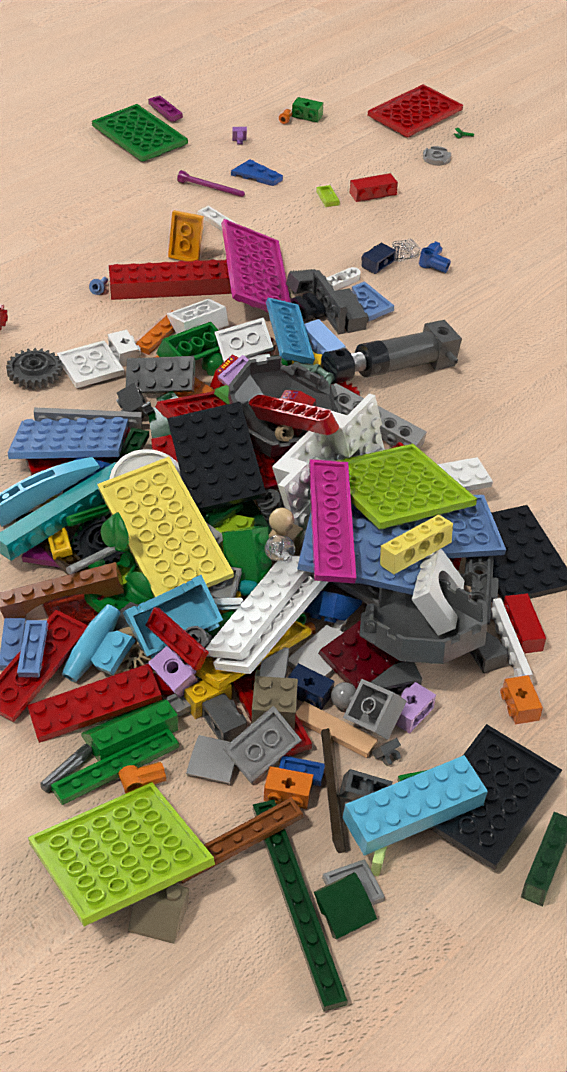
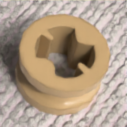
[275,425,294,441]

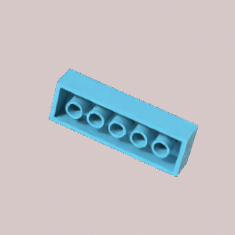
[343,755,488,856]

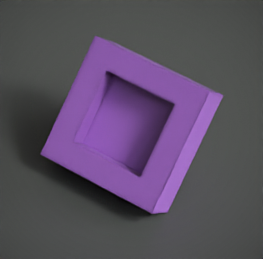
[232,127,247,145]

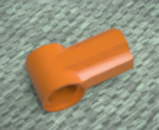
[118,762,166,793]

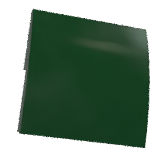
[314,872,377,939]

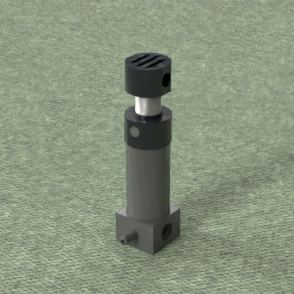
[321,319,462,384]

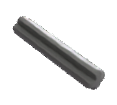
[40,744,93,793]

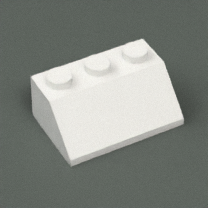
[167,299,229,334]

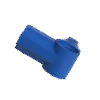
[419,241,451,273]

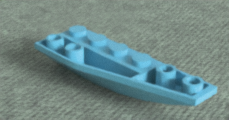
[0,457,100,527]

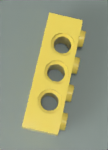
[380,515,453,574]

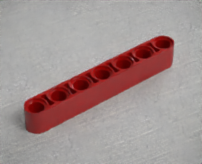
[249,395,339,435]

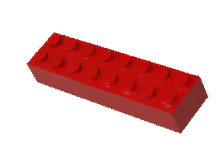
[108,259,232,300]

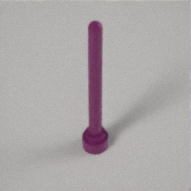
[177,170,245,197]

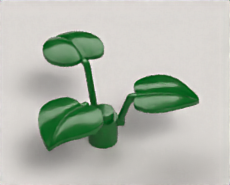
[88,512,154,605]

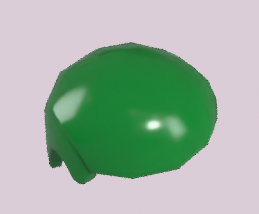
[201,352,224,376]

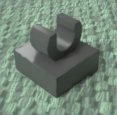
[371,738,401,766]

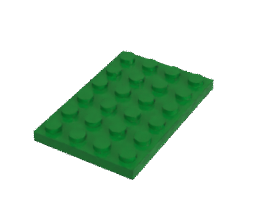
[92,104,188,162]

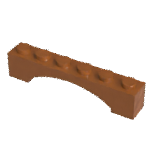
[0,562,124,619]

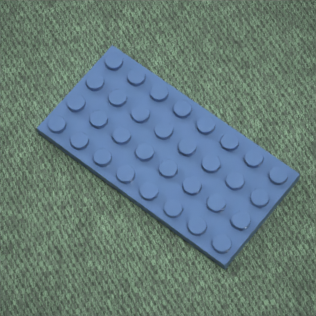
[351,495,506,558]

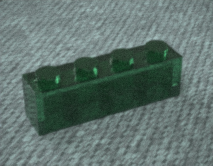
[521,812,567,907]

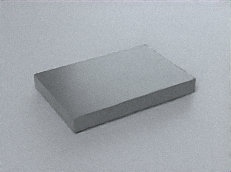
[223,706,301,783]

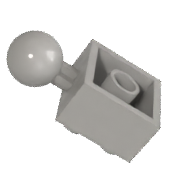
[331,679,407,740]

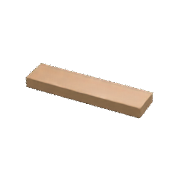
[296,701,378,758]

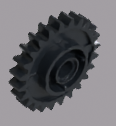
[72,516,129,565]

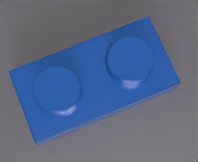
[279,756,325,787]

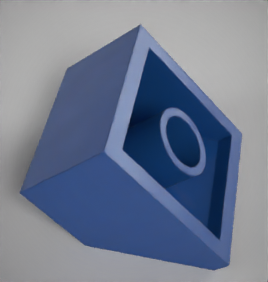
[303,591,362,623]

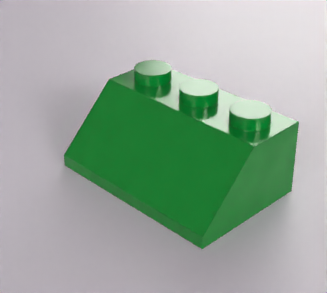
[222,526,272,584]

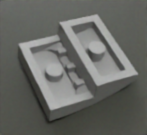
[186,735,236,785]

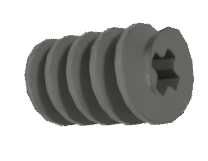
[256,489,284,530]

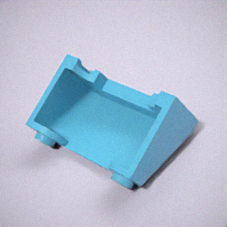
[123,575,223,659]

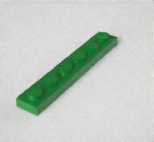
[51,728,179,805]

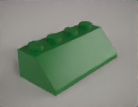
[156,321,220,360]
[81,699,178,761]

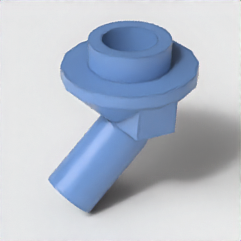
[89,277,109,295]

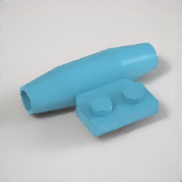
[62,604,135,683]

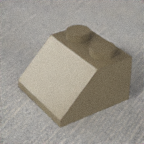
[128,884,189,944]

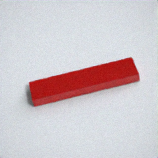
[145,607,209,670]

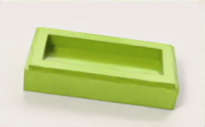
[316,185,340,207]

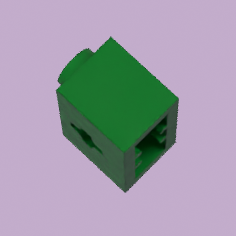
[292,97,324,123]

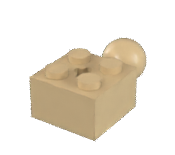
[269,508,303,567]

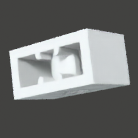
[108,330,141,367]

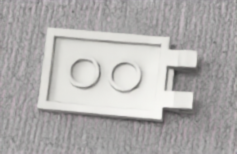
[288,619,347,677]

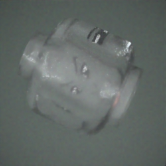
[265,535,295,562]

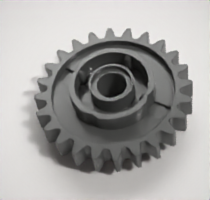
[6,348,62,389]

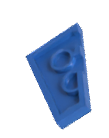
[231,159,283,186]

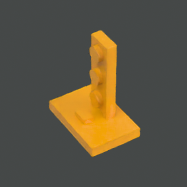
[168,210,204,261]

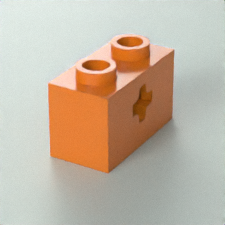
[500,675,543,725]
[264,766,313,809]

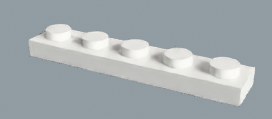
[490,598,533,680]

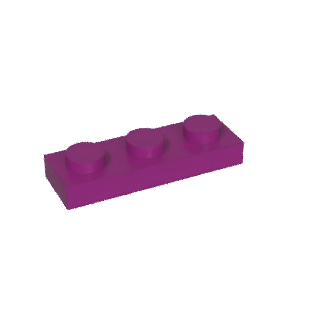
[148,95,183,122]

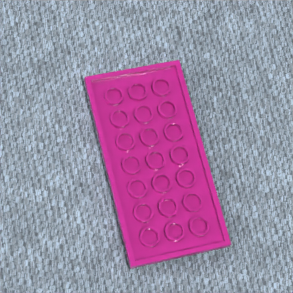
[221,219,291,313]

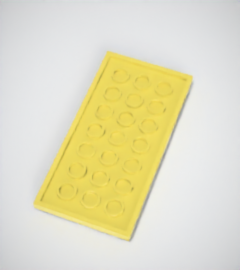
[97,457,234,598]

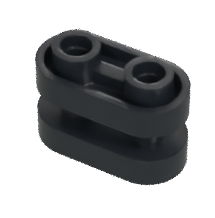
[291,292,326,322]

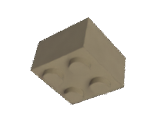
[251,676,298,729]

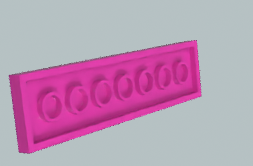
[309,459,356,583]

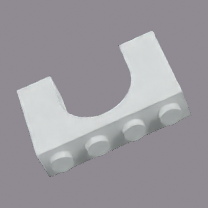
[412,549,465,635]

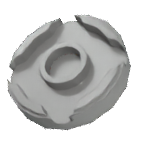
[423,146,451,166]

